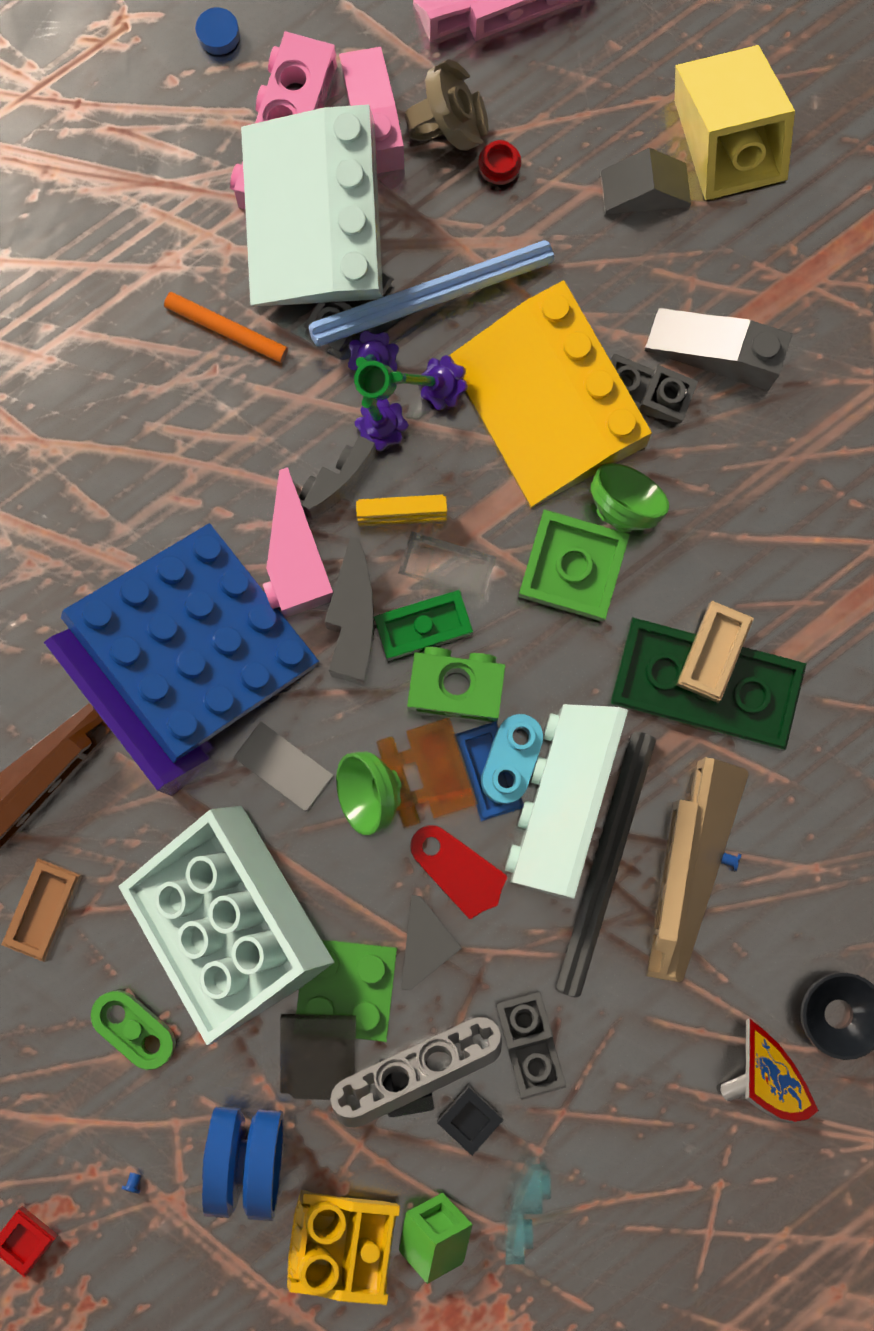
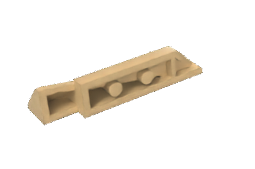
[646,757,748,982]

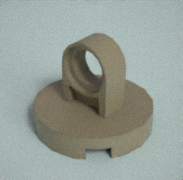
[405,59,489,151]

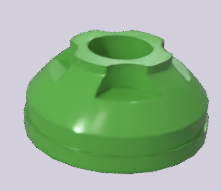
[590,463,669,532]
[336,751,402,835]

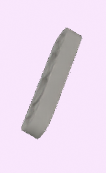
[330,1017,502,1128]

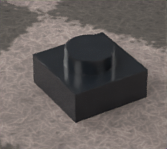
[437,1085,504,1156]

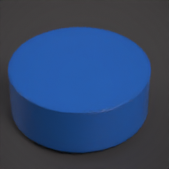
[195,7,240,55]

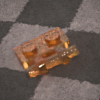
[376,717,478,828]

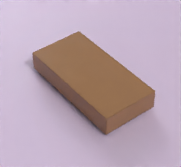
[1,858,83,962]

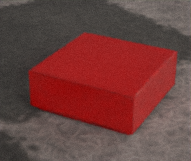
[0,1206,59,1278]

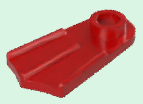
[410,825,507,919]

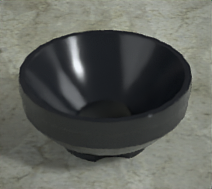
[800,972,874,1060]

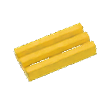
[356,494,447,527]

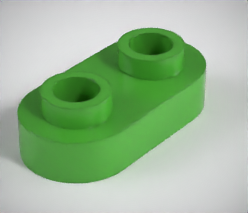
[91,990,176,1070]

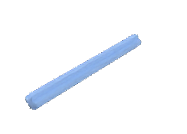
[309,240,554,347]

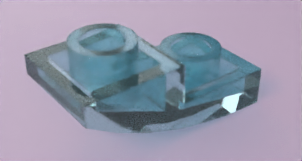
[503,1157,551,1265]

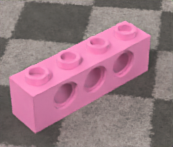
[230,31,337,209]

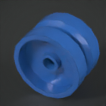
[202,1106,284,1221]

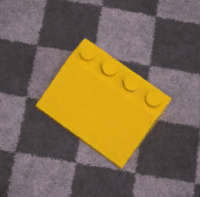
[449,280,652,509]

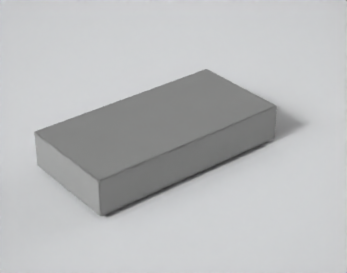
[233,721,334,812]

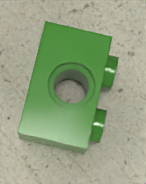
[407,647,505,723]

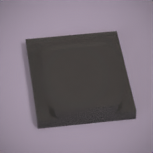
[280,1014,356,1100]

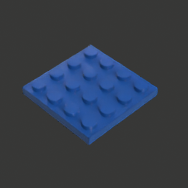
[61,523,319,763]

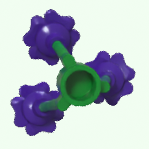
[348,330,468,451]

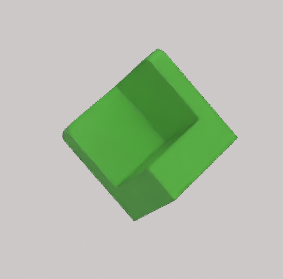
[399,1193,473,1284]

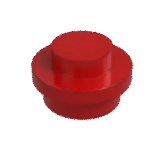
[478,140,521,185]

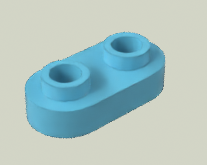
[481,714,543,804]

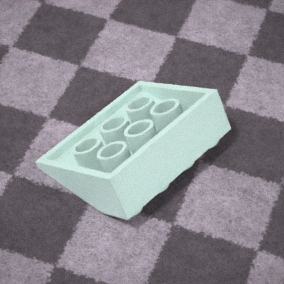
[241,104,383,307]
[504,704,628,899]
[118,806,334,1045]

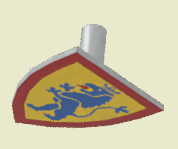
[720,1018,819,1123]

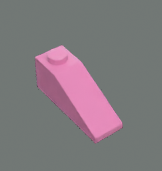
[339,47,404,174]
[263,467,333,618]

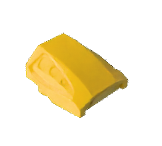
[287,1190,400,1305]

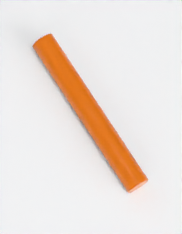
[164,291,288,363]

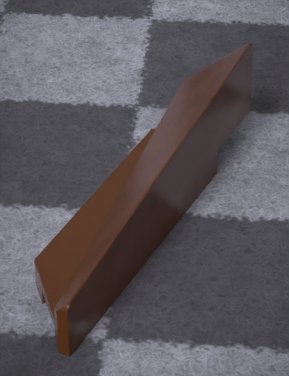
[0,703,112,851]

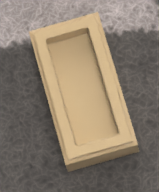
[676,601,754,703]

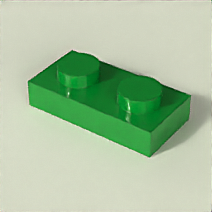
[374,590,473,661]

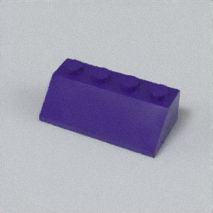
[44,629,215,796]

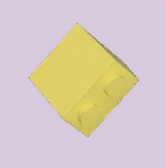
[674,45,795,200]

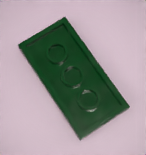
[609,617,807,752]

